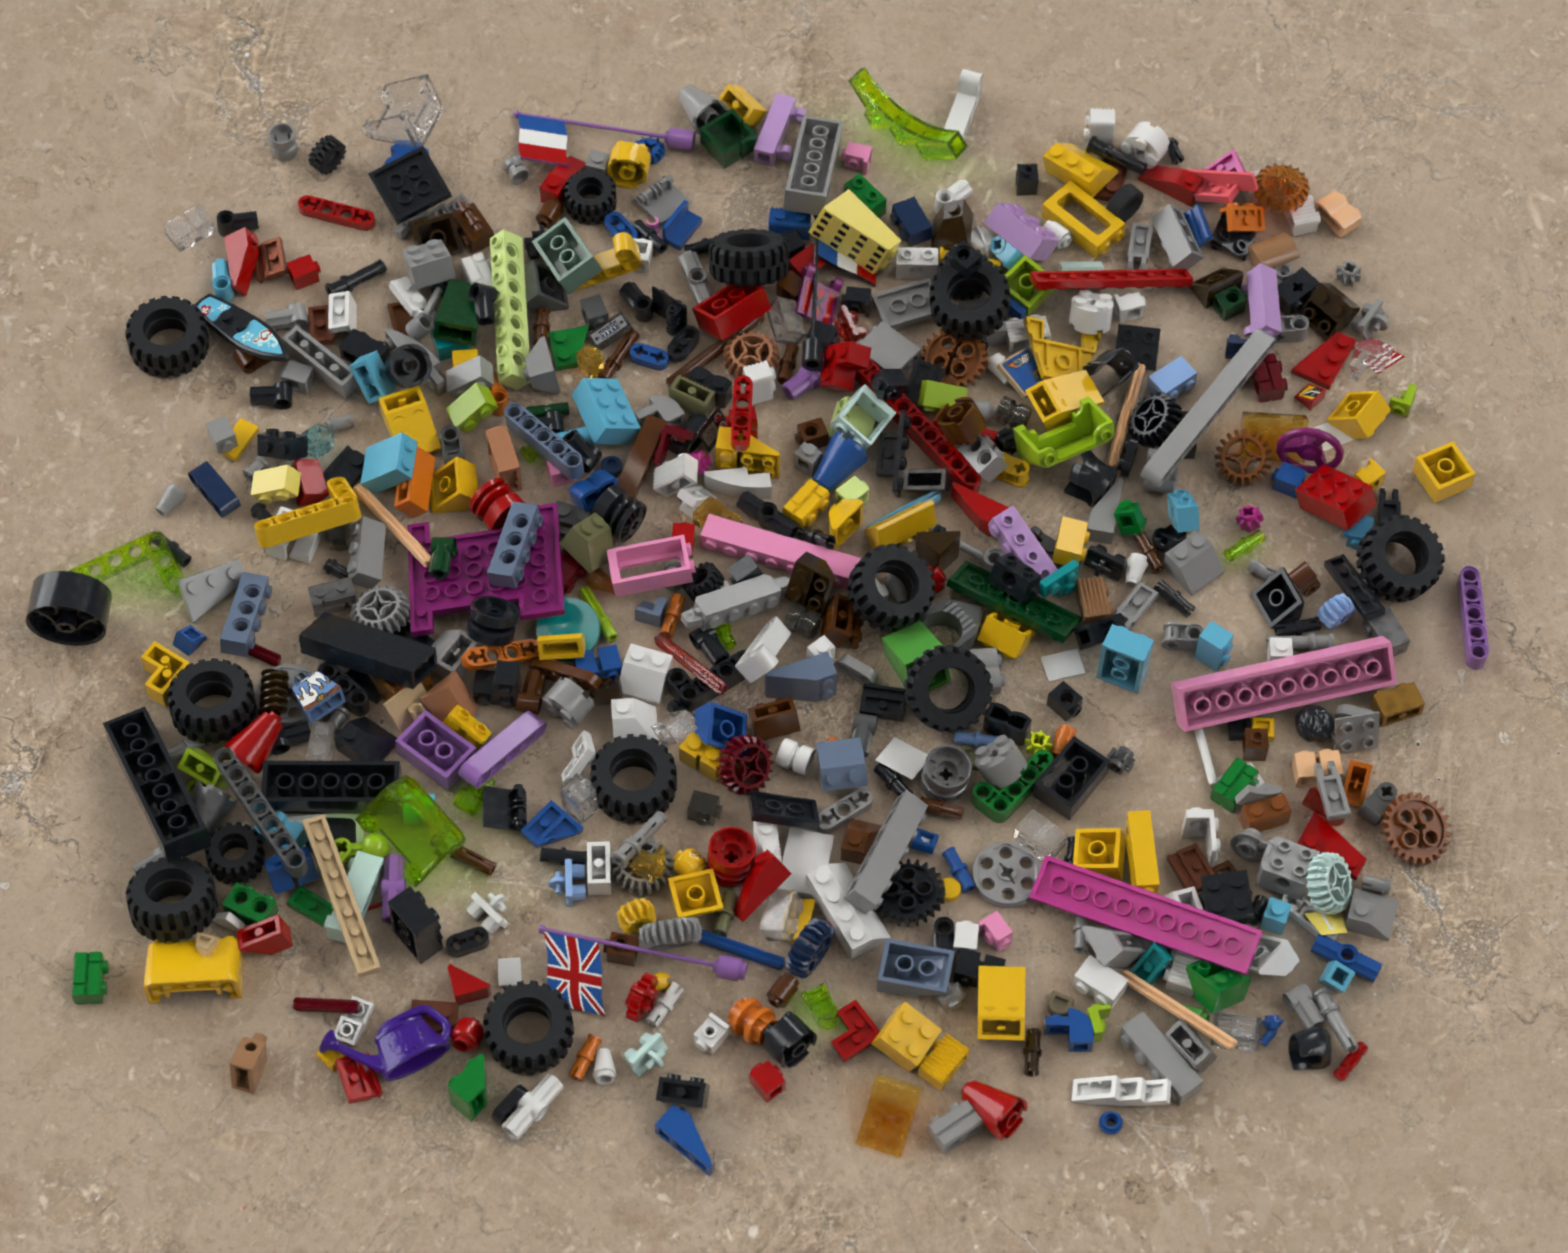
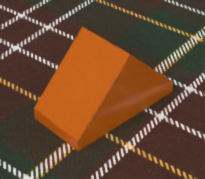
[1343,759,1373,807]

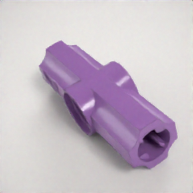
[782,355,825,401]
[381,854,406,924]

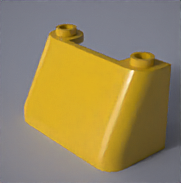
[144,936,242,1003]

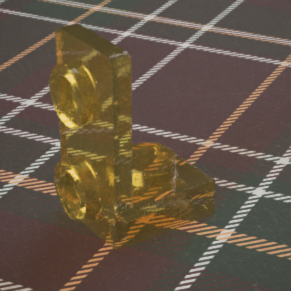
[693,496,743,528]
[630,844,666,884]

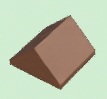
[420,671,478,722]

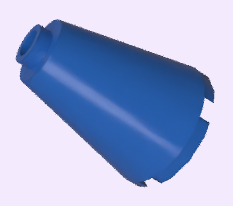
[812,432,869,492]

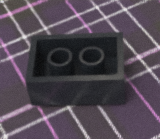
[1033,736,1111,821]
[388,886,443,964]

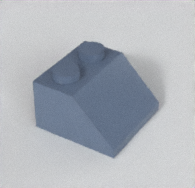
[815,737,868,791]

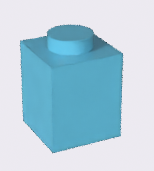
[1260,897,1292,935]
[1318,960,1355,994]

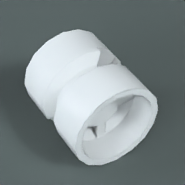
[775,738,816,776]

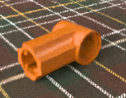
[489,373,509,416]

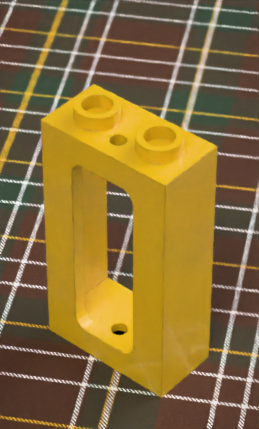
[1041,180,1125,259]
[1123,810,1160,894]

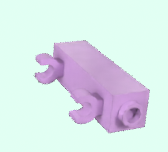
[754,93,807,166]
[1240,263,1282,337]

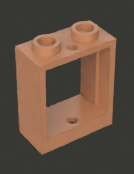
[485,425,522,492]

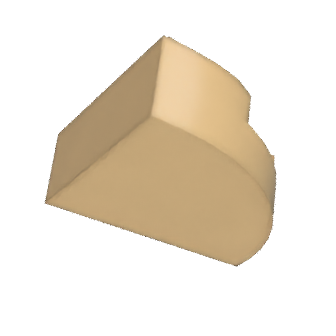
[195,932,219,957]

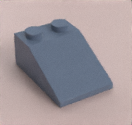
[765,651,837,702]
[877,938,955,996]

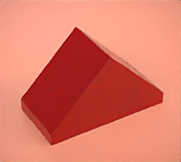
[447,964,491,1005]

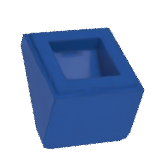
[173,625,207,656]

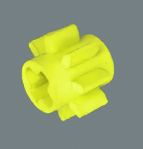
[1024,730,1053,756]

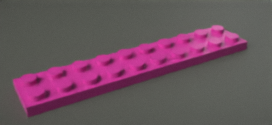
[1029,855,1263,976]

